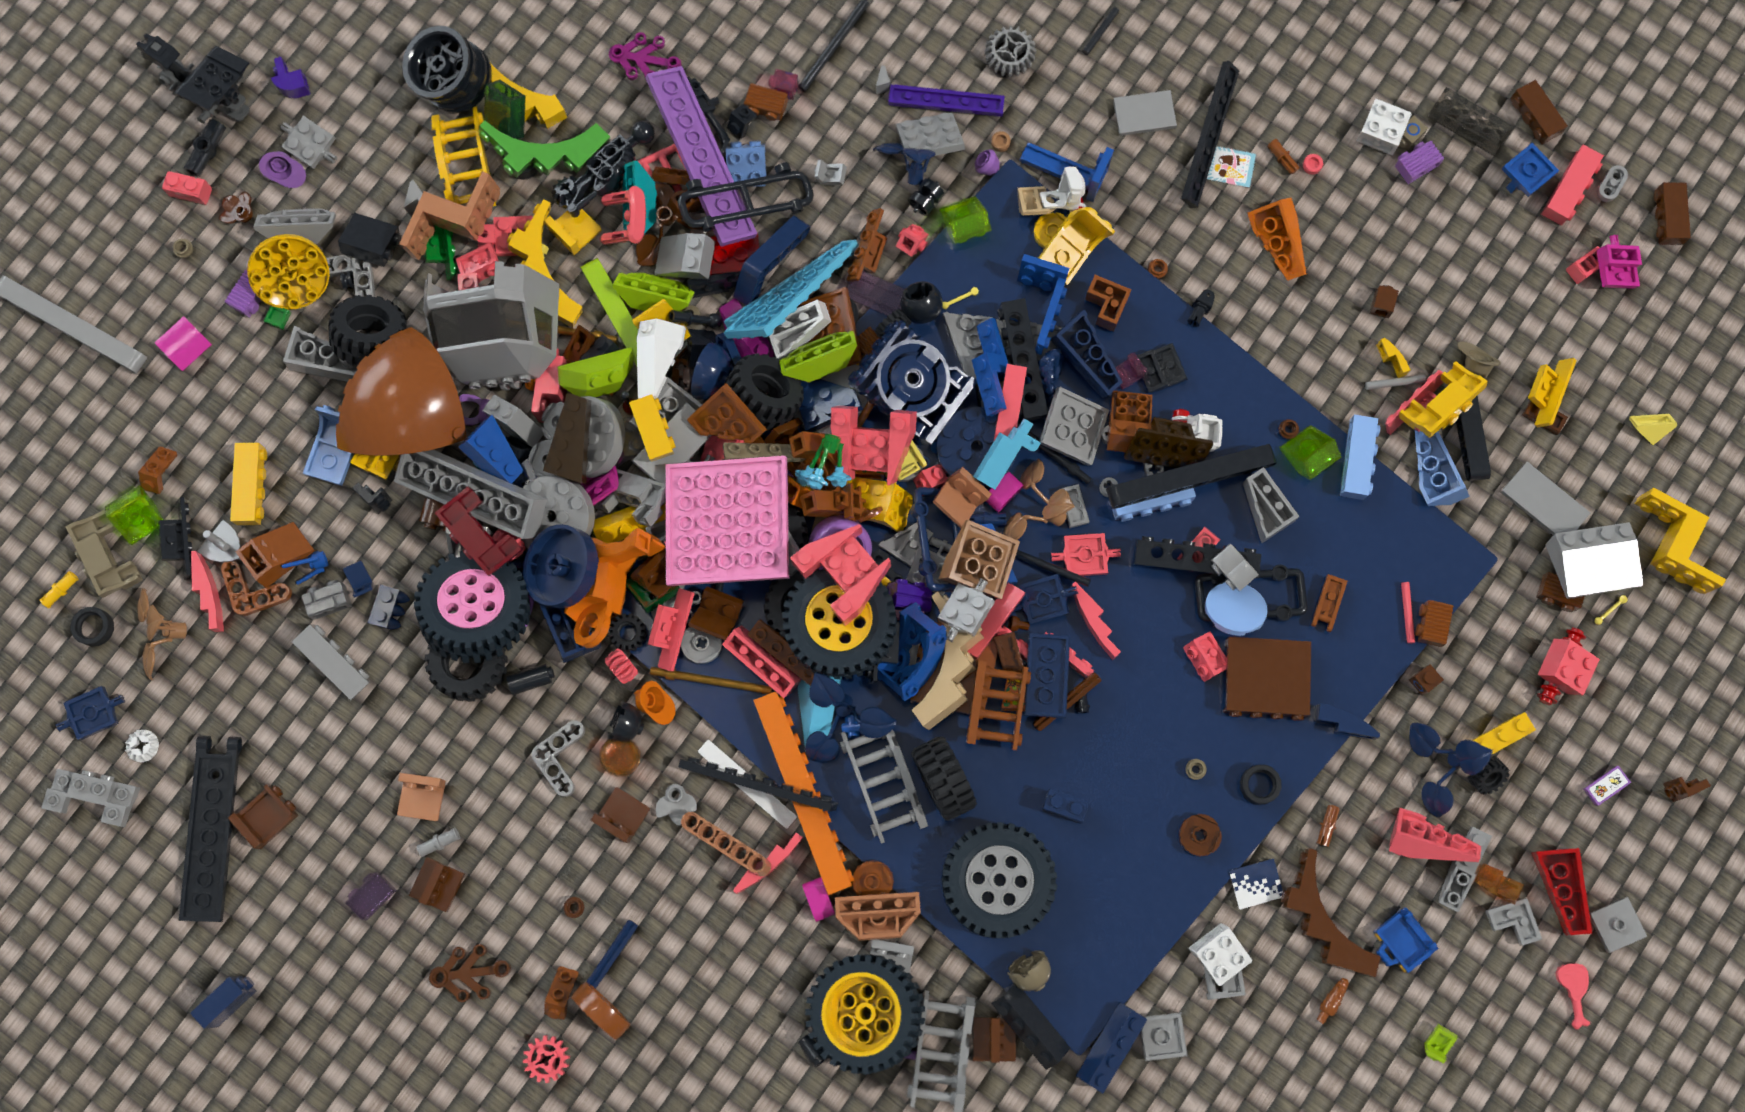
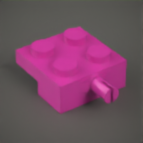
[1596,235,1642,289]

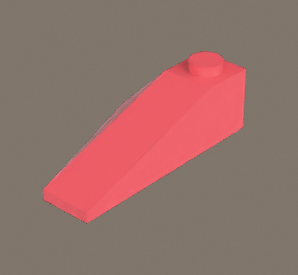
[1389,808,1481,862]

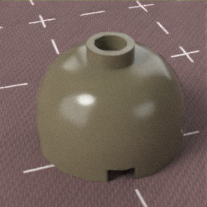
[1007,950,1051,991]

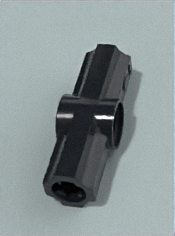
[183,119,226,177]

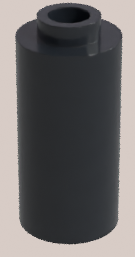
[506,664,555,695]

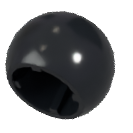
[900,281,943,324]

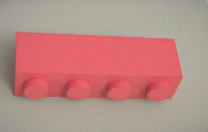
[1541,144,1604,226]
[722,625,802,698]

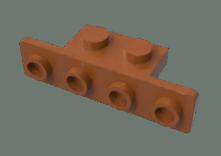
[847,208,887,282]

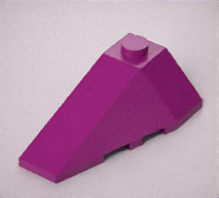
[719,298,776,359]

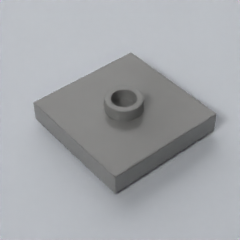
[1589,897,1647,953]
[1140,1012,1188,1061]

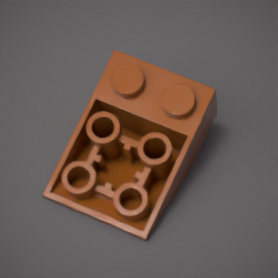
[1107,390,1152,452]
[235,522,315,588]

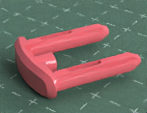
[600,186,646,245]

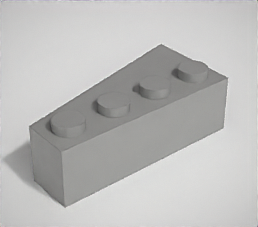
[283,326,358,382]

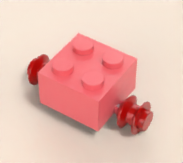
[1537,628,1600,705]

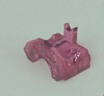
[1115,353,1148,390]

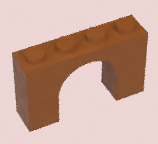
[789,431,847,517]

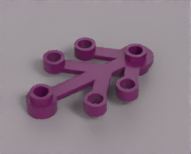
[609,32,682,82]

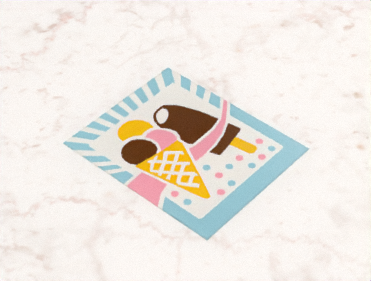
[1207,146,1256,188]

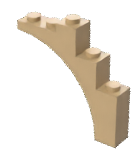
[912,591,984,730]

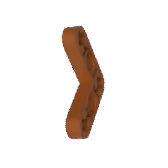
[221,561,292,616]

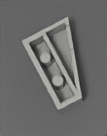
[1243,467,1299,543]

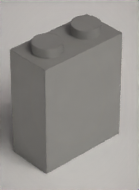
[482,395,544,447]

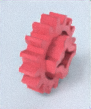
[523,1035,570,1083]

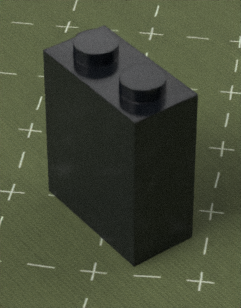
[338,213,402,267]

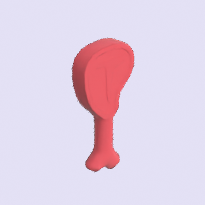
[1556,963,1590,1030]

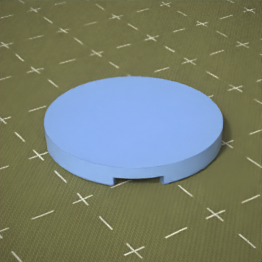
[1205,583,1267,636]

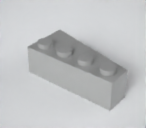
[292,624,370,700]

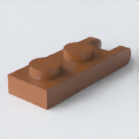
[1311,574,1348,633]

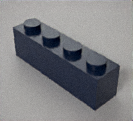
[1076,1002,1148,1094]

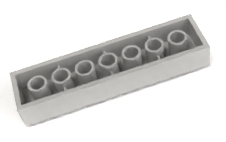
[394,450,548,539]

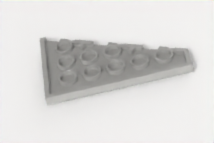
[943,312,1063,380]

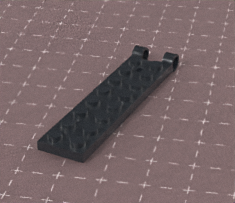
[178,735,242,922]

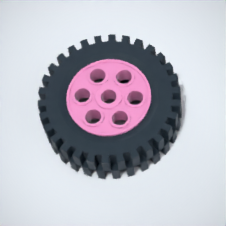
[414,551,531,663]

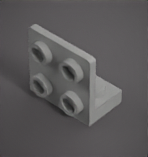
[870,939,914,973]

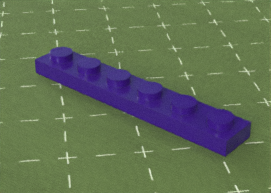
[888,84,1005,117]

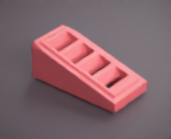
[1566,246,1600,284]

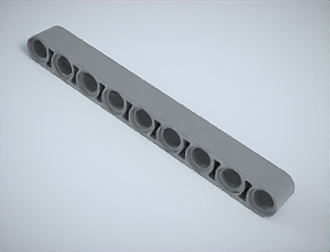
[0,275,148,374]

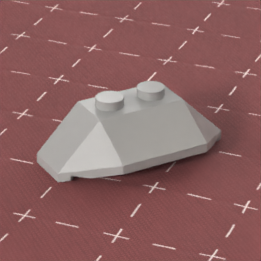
[253,208,336,244]

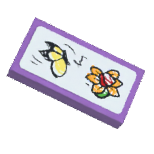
[1583,766,1631,806]

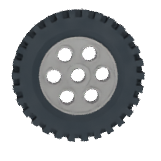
[942,822,1057,939]

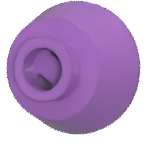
[975,150,1000,175]

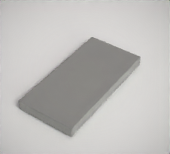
[632,403,712,484]
[1501,462,1591,535]

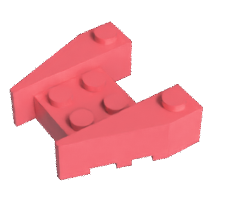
[831,405,917,485]
[790,524,891,626]

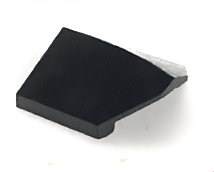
[687,329,717,368]

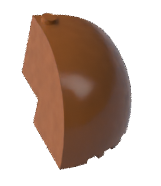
[336,327,467,455]

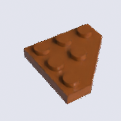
[687,383,767,444]

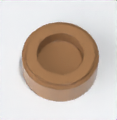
[991,131,1011,152]

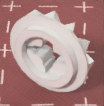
[125,730,159,762]

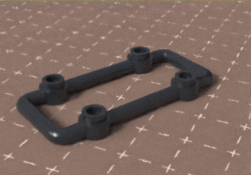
[1195,564,1307,622]

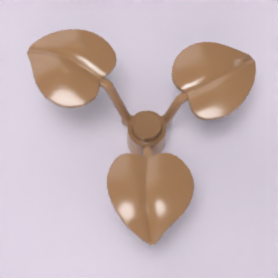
[1003,459,1075,540]
[137,588,187,680]

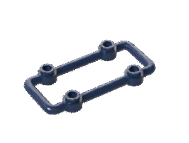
[910,487,961,592]

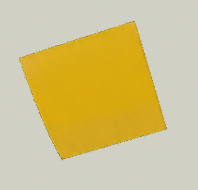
[350,454,399,480]

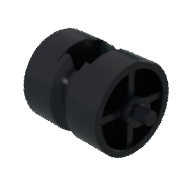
[908,178,944,216]

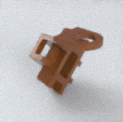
[835,483,883,523]

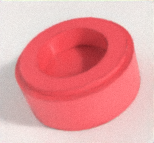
[1302,154,1323,175]

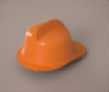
[634,681,675,725]

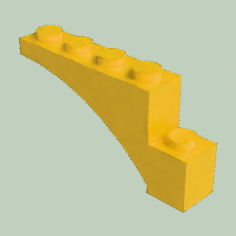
[490,63,567,129]

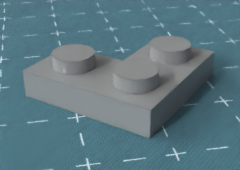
[1485,898,1542,945]

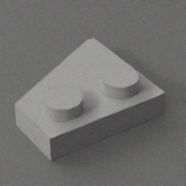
[879,522,933,567]

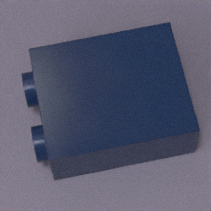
[190,976,257,1029]

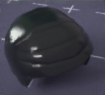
[506,436,533,464]

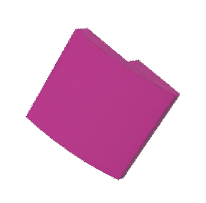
[154,316,212,371]
[580,466,619,506]

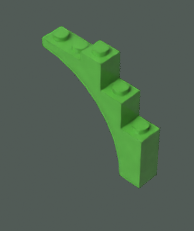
[478,121,610,178]

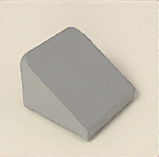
[876,65,890,94]

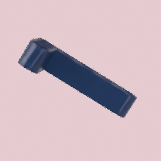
[733,216,811,306]

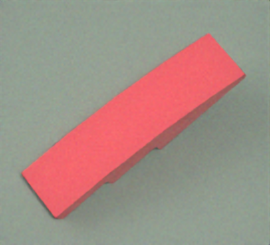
[993,364,1027,442]
[191,551,224,632]
[1071,581,1121,660]
[733,833,804,894]

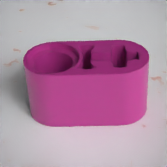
[986,472,1024,512]
[802,877,835,922]

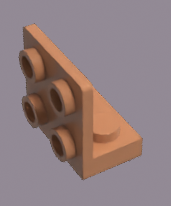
[933,467,991,528]
[397,773,446,821]

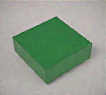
[264,306,291,330]

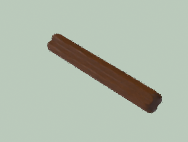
[1033,672,1101,731]

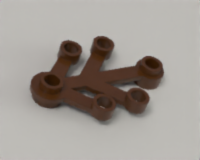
[429,944,511,1002]

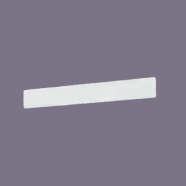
[698,740,797,829]

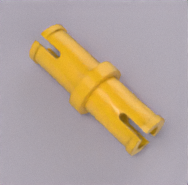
[40,571,79,608]

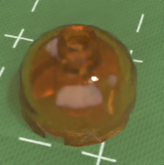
[599,740,641,777]

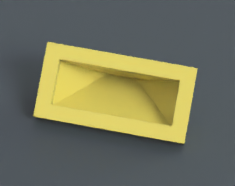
[1629,414,1677,445]

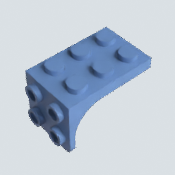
[303,405,354,486]

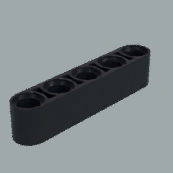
[1456,396,1491,481]

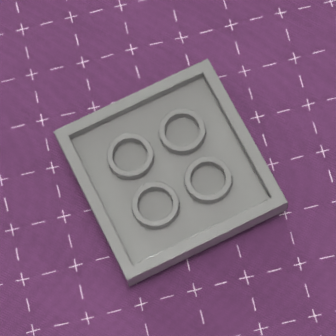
[896,112,965,161]
[1039,387,1109,466]

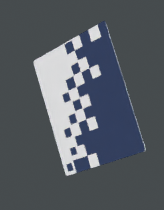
[1229,859,1283,909]

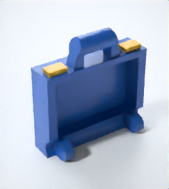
[1373,907,1439,973]

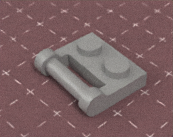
[1201,962,1246,1000]

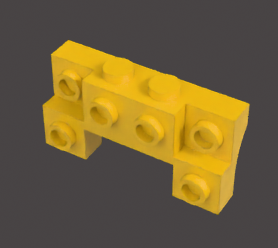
[1399,361,1488,438]

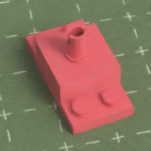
[531,335,567,423]

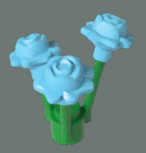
[795,434,852,490]

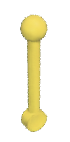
[942,287,979,309]
[1594,595,1628,625]

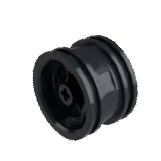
[402,26,492,113]

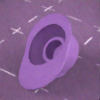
[259,151,306,188]

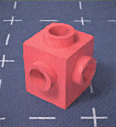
[896,224,929,257]

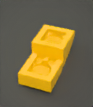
[1376,338,1410,378]

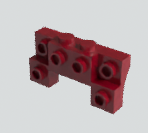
[435,486,523,576]

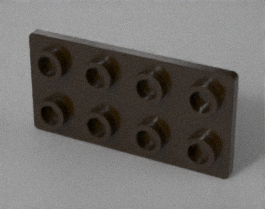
[1124,417,1213,468]

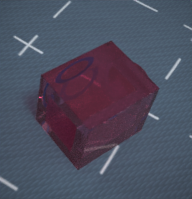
[768,69,799,100]

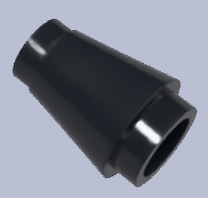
[798,1035,826,1068]

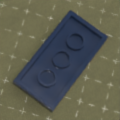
[1024,633,1070,718]

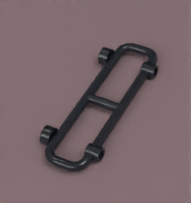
[678,162,814,232]

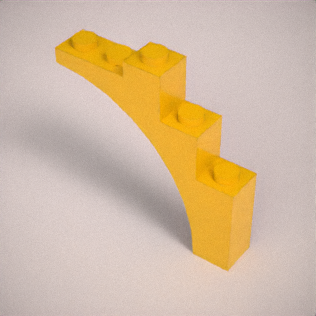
[507,199,583,328]

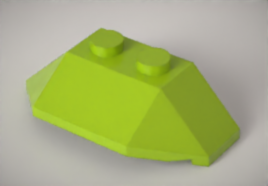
[613,273,694,311]
[779,331,857,382]
[557,347,633,397]

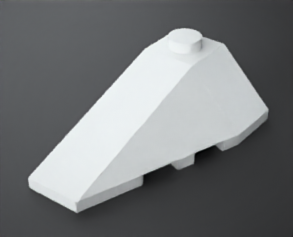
[637,319,686,399]

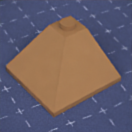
[939,520,1020,599]

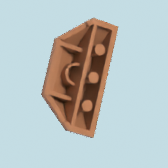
[835,892,920,940]

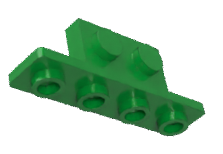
[424,226,457,281]

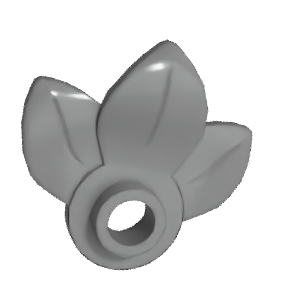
[656,784,697,826]

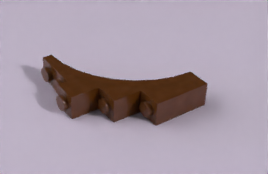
[1281,848,1381,977]

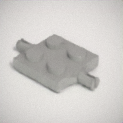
[281,116,337,169]
[938,578,995,642]

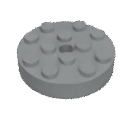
[558,396,625,478]
[521,476,595,549]

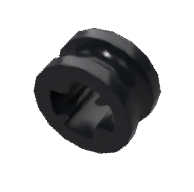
[340,271,355,290]

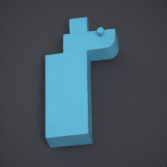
[973,419,1041,490]

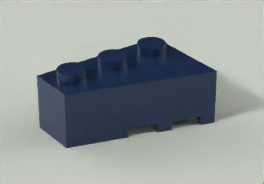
[539,603,601,663]

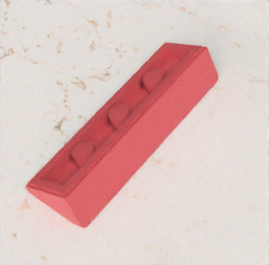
[968,583,1025,660]

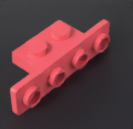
[1385,370,1443,435]
[648,588,694,672]

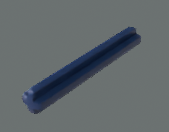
[587,920,638,989]

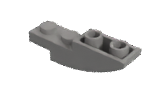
[1438,826,1492,912]

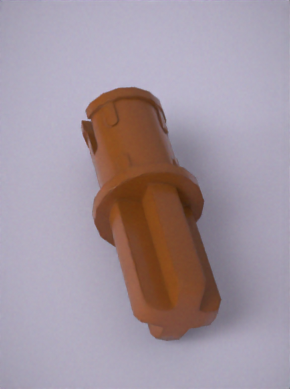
[1267,139,1299,174]
[1316,805,1340,847]

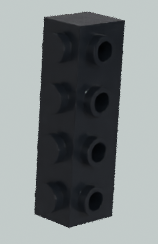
[991,983,1071,1070]

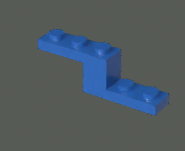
[971,318,1008,416]

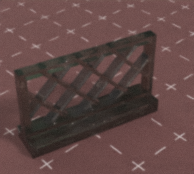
[1427,87,1514,156]

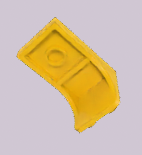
[1038,207,1115,285]
[847,477,913,532]

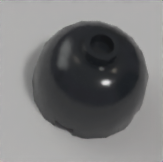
[607,701,644,743]

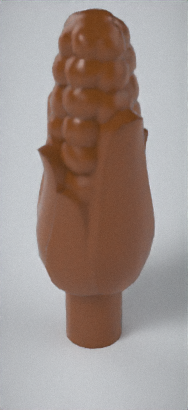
[1316,978,1349,1024]

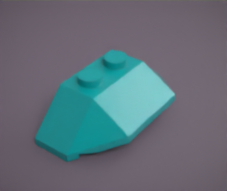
[622,160,657,242]

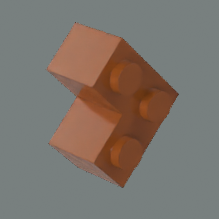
[1085,275,1132,332]

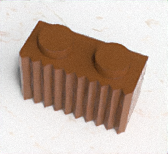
[744,83,788,121]
[1415,600,1454,647]

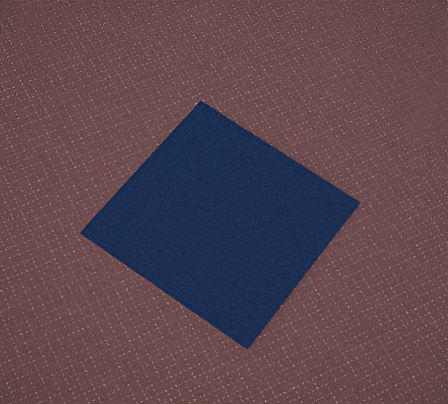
[608,160,1498,1055]

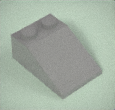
[655,233,715,279]

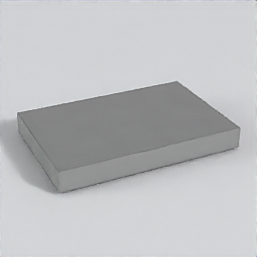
[1113,90,1177,136]

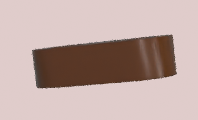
[672,358,691,393]

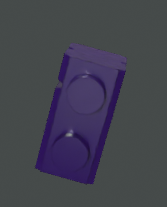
[887,579,933,613]

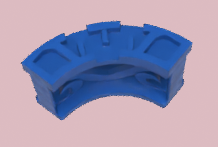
[877,602,946,701]

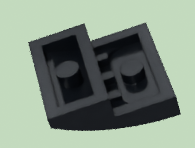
[1135,343,1188,393]

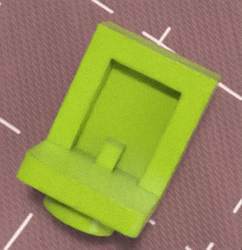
[1424,1024,1457,1063]

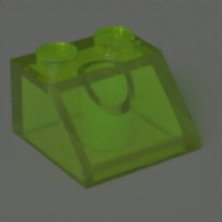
[939,196,992,243]
[1279,425,1341,480]
[105,485,164,545]

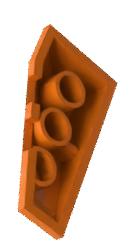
[1247,198,1306,281]

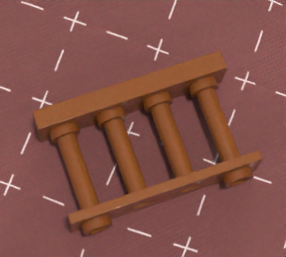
[966,660,1031,750]

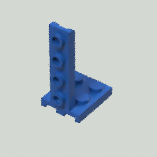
[1019,143,1114,202]
[1017,254,1070,355]

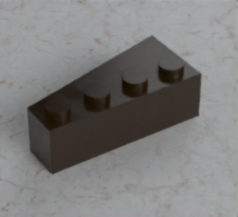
[543,393,592,484]

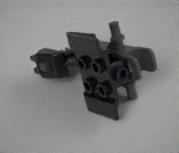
[136,34,250,124]

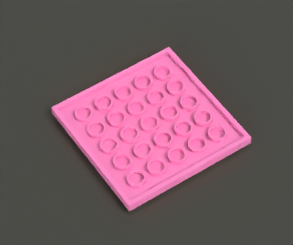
[666,456,789,586]

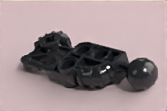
[551,121,655,218]

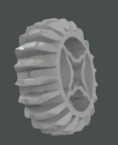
[985,26,1036,77]

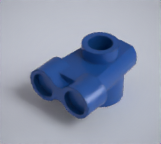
[841,715,861,738]

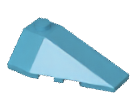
[798,676,842,746]

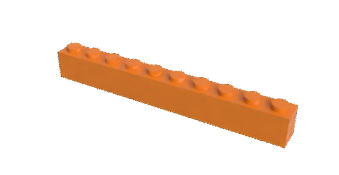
[753,691,854,896]

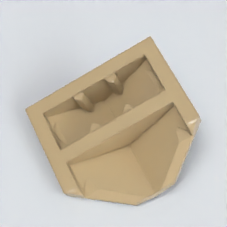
[1017,186,1056,215]

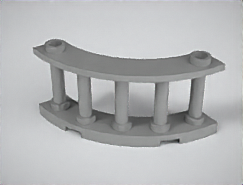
[840,729,928,844]
[907,990,975,1112]

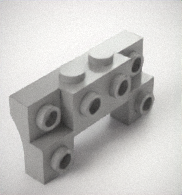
[594,469,666,527]
[41,769,140,827]

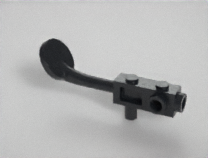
[687,77,731,155]

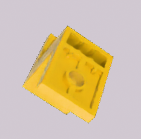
[1635,488,1726,594]

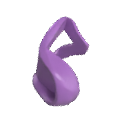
[459,394,489,425]

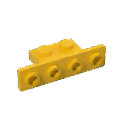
[1528,358,1577,427]

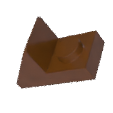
[562,325,595,364]

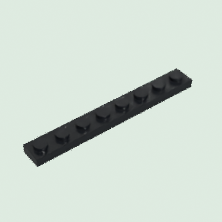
[1181,61,1240,208]
[678,756,838,812]

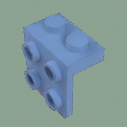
[726,141,766,187]

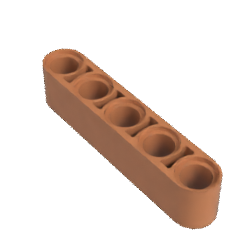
[681,812,771,877]

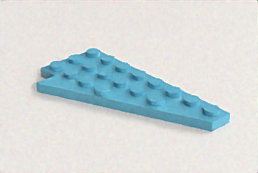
[724,240,859,339]

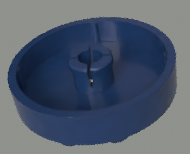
[936,407,1016,487]
[523,524,599,608]

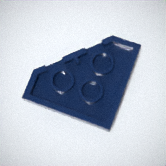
[799,379,863,432]

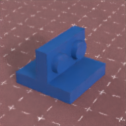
[1502,143,1559,197]

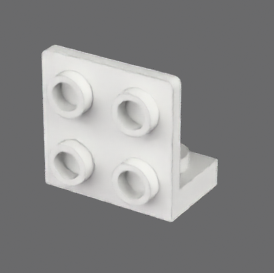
[1357,99,1411,155]
[1189,923,1252,986]

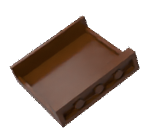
[1223,637,1311,721]

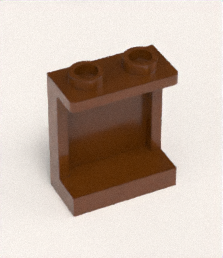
[764,418,819,477]
[228,784,299,850]

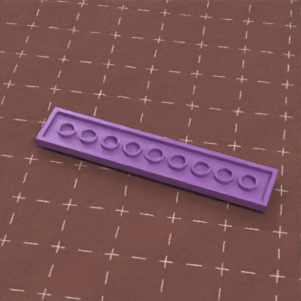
[645,66,757,247]

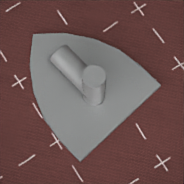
[198,520,241,562]

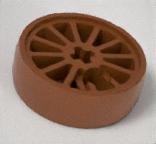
[571,981,631,1040]

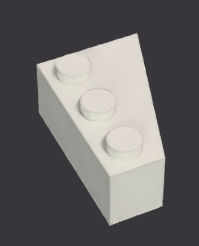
[769,300,831,360]

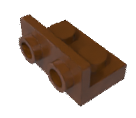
[1663,777,1711,802]

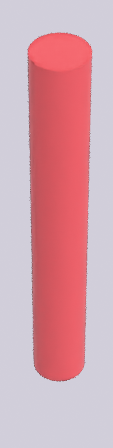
[1401,582,1415,644]

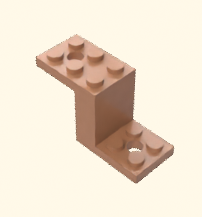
[399,171,500,260]

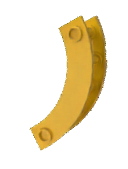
[431,106,496,206]

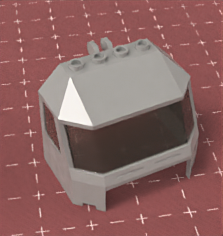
[423,261,559,390]

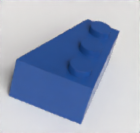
[459,414,523,484]

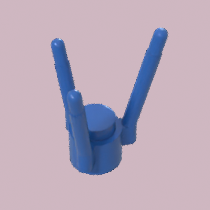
[281,551,328,585]

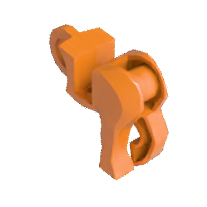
[564,528,666,648]

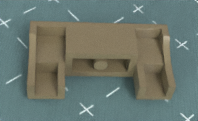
[65,509,143,598]

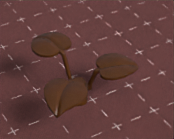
[636,181,716,266]

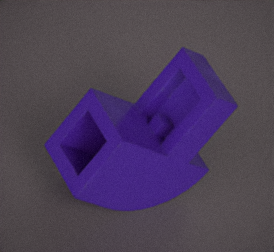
[271,57,311,98]

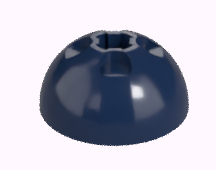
[691,342,734,400]

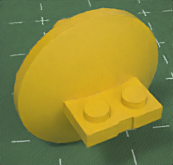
[247,234,329,309]

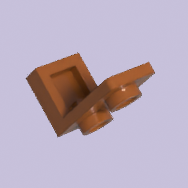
[138,447,177,494]
[544,966,579,1020]

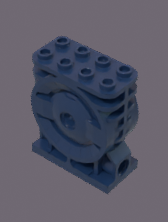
[848,320,977,446]

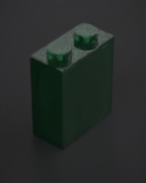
[484,80,526,139]

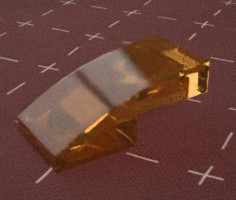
[1475,863,1524,905]

